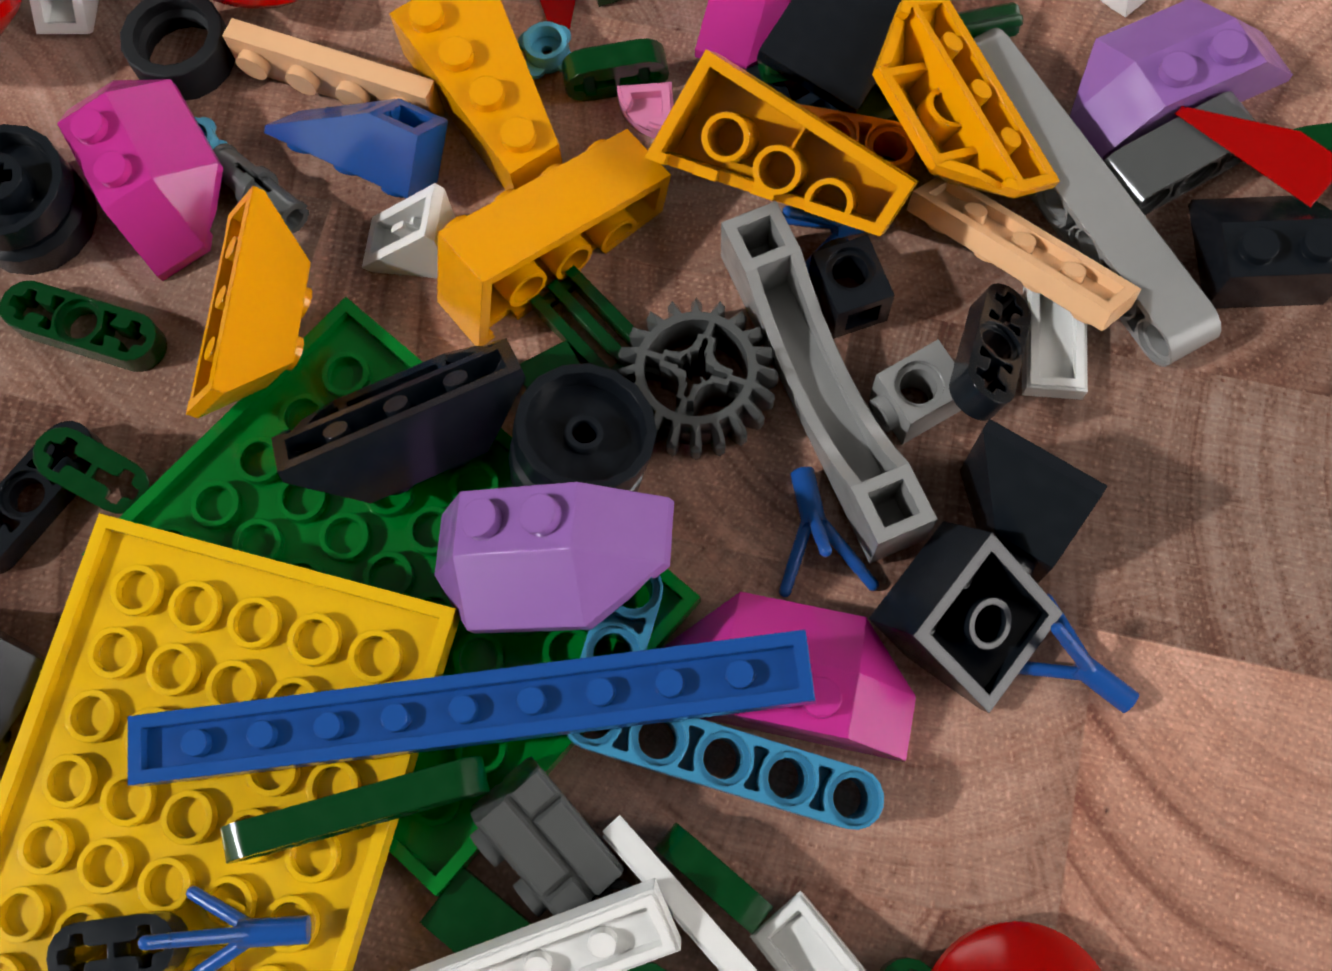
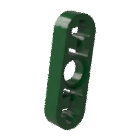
[0,281,167,372]

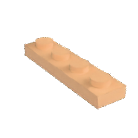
[222,18,445,117]
[907,177,1141,331]

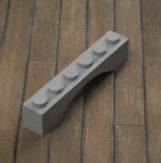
[721,201,938,564]

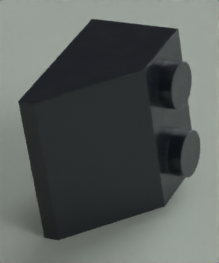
[1188,196,1332,309]
[868,521,1063,713]

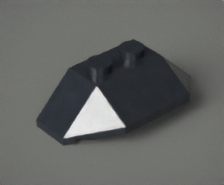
[271,338,526,504]

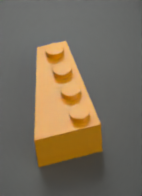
[389,0,563,190]
[644,49,919,236]
[437,129,671,346]

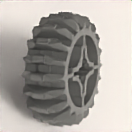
[617,297,778,460]

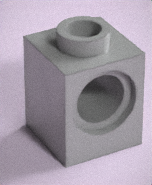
[869,339,961,445]

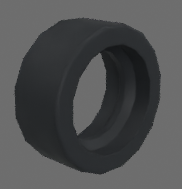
[120,0,235,101]

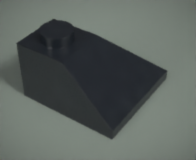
[960,418,1107,583]

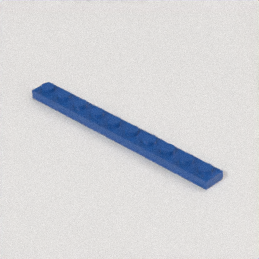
[128,629,816,787]

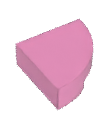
[617,82,673,139]

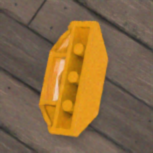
[872,0,1060,198]
[186,185,313,419]

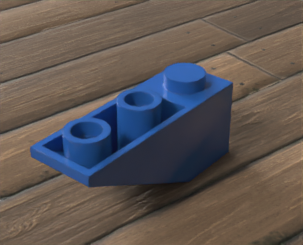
[264,98,448,198]

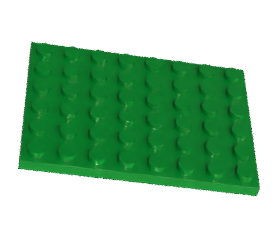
[82,297,701,897]

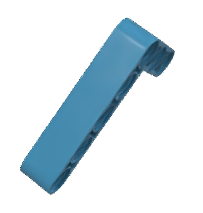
[565,575,884,830]

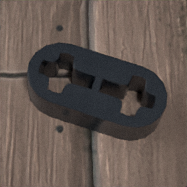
[46,911,189,971]

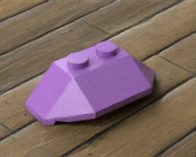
[1069,0,1293,161]
[435,482,674,633]

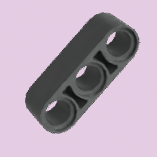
[1104,91,1256,215]

